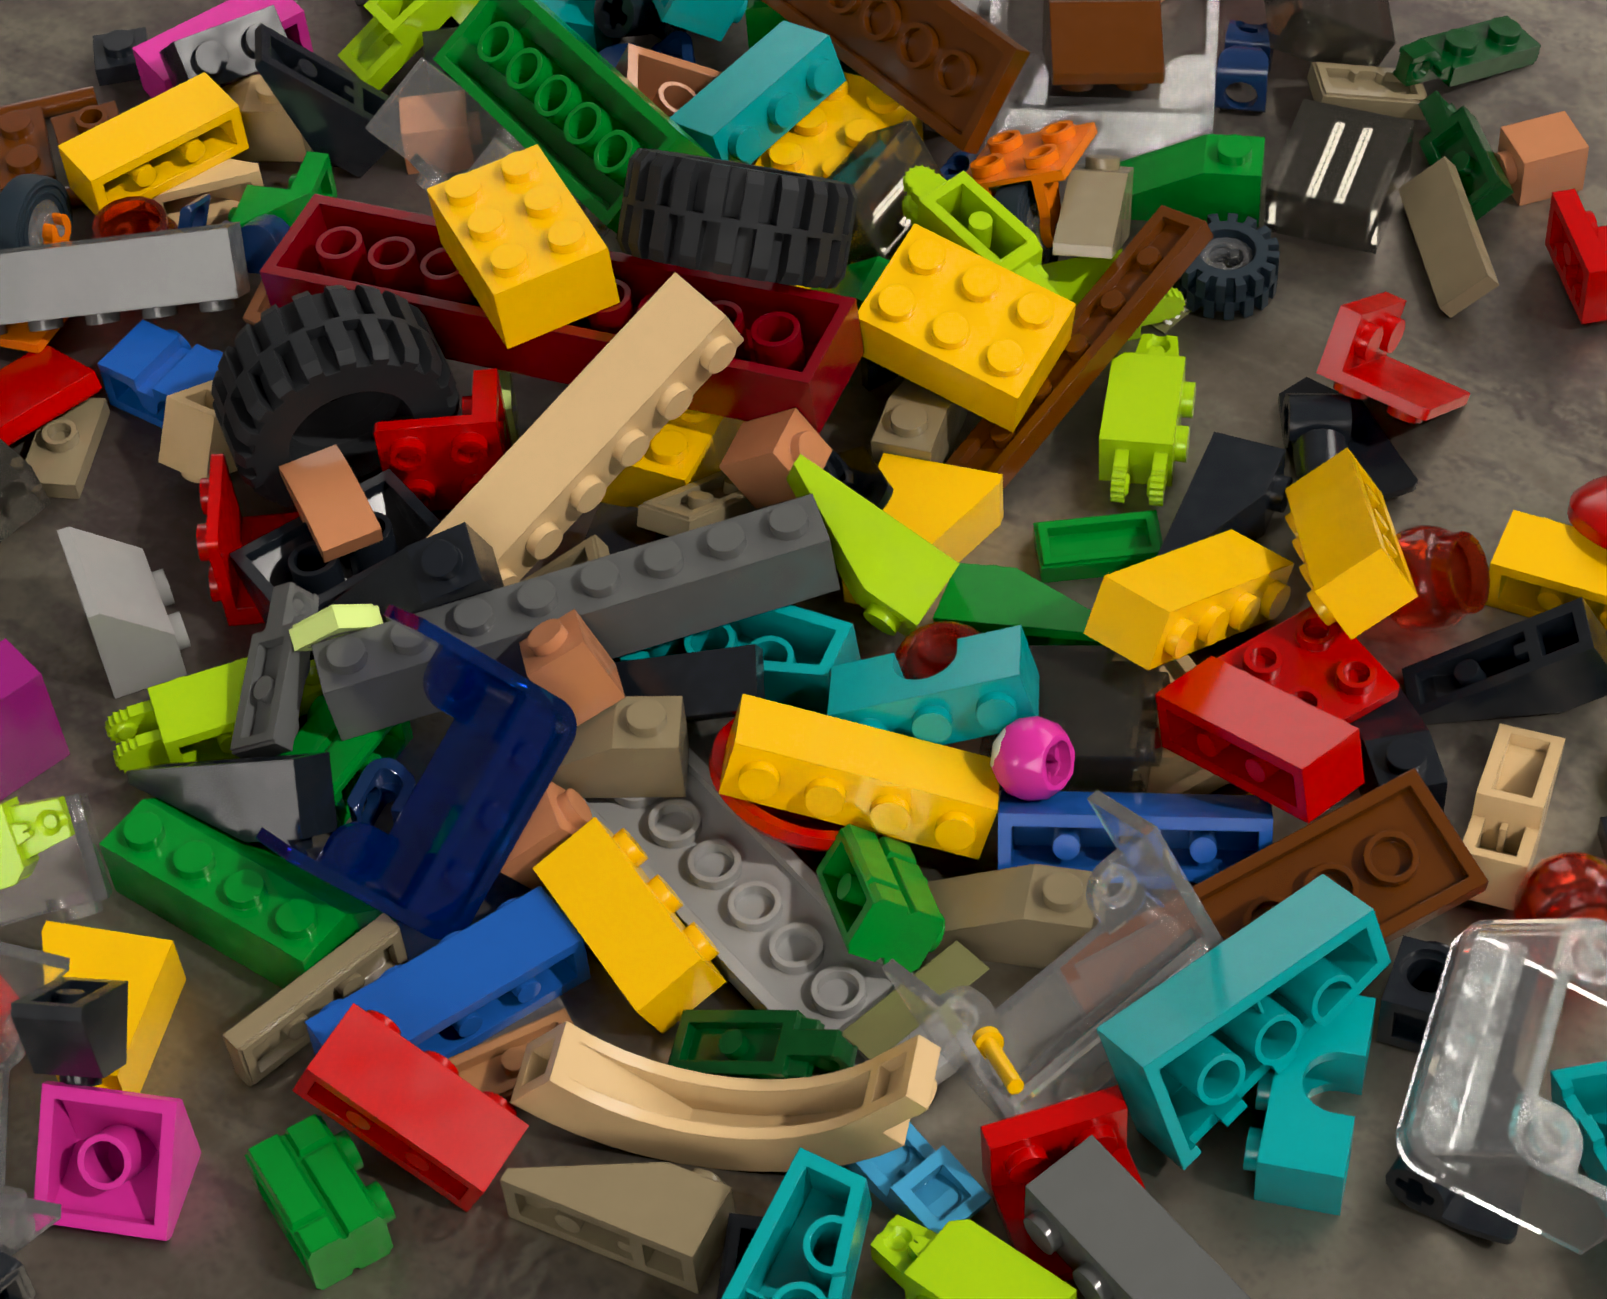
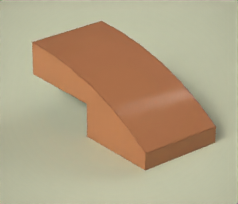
[279,444,383,563]

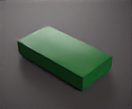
[1033,510,1163,583]

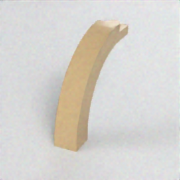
[510,1021,941,1172]

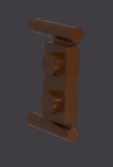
[0,85,98,217]

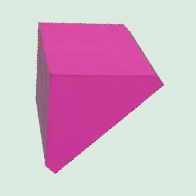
[32,1080,201,1241]

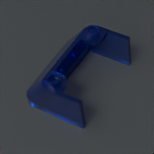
[255,604,577,940]

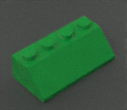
[99,798,401,989]

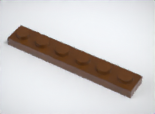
[945,205,1214,490]

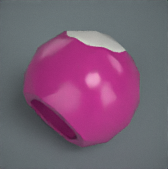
[990,716,1075,802]

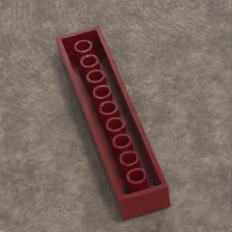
[259,194,864,434]

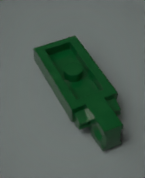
[1393,15,1541,87]
[1418,90,1514,221]
[668,1010,858,1079]

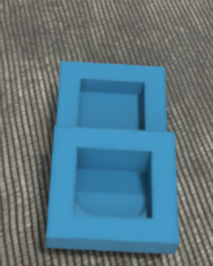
[846,1122,992,1233]

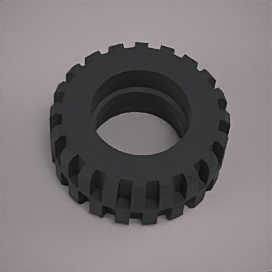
[616,148,858,289]
[211,285,459,510]

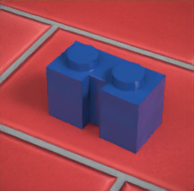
[97,319,223,429]

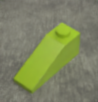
[786,454,960,638]

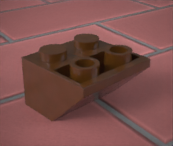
[1042,0,1165,92]

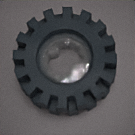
[1172,213,1280,320]

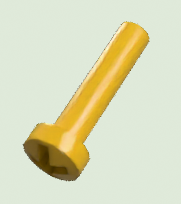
[971,1026,1024,1094]

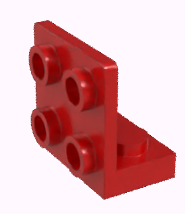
[1545,188,1607,324]
[1316,291,1470,424]
[374,368,513,511]
[196,453,299,626]
[1217,606,1400,724]
[980,1085,1146,1281]

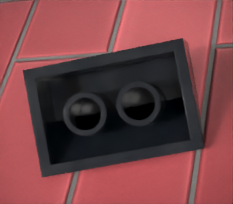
[229,468,441,660]

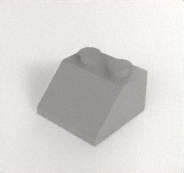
[57,527,191,699]

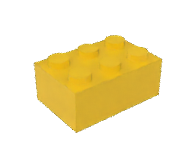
[426,144,620,349]
[858,223,1076,433]

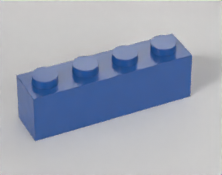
[998,790,1273,883]
[305,885,591,1059]

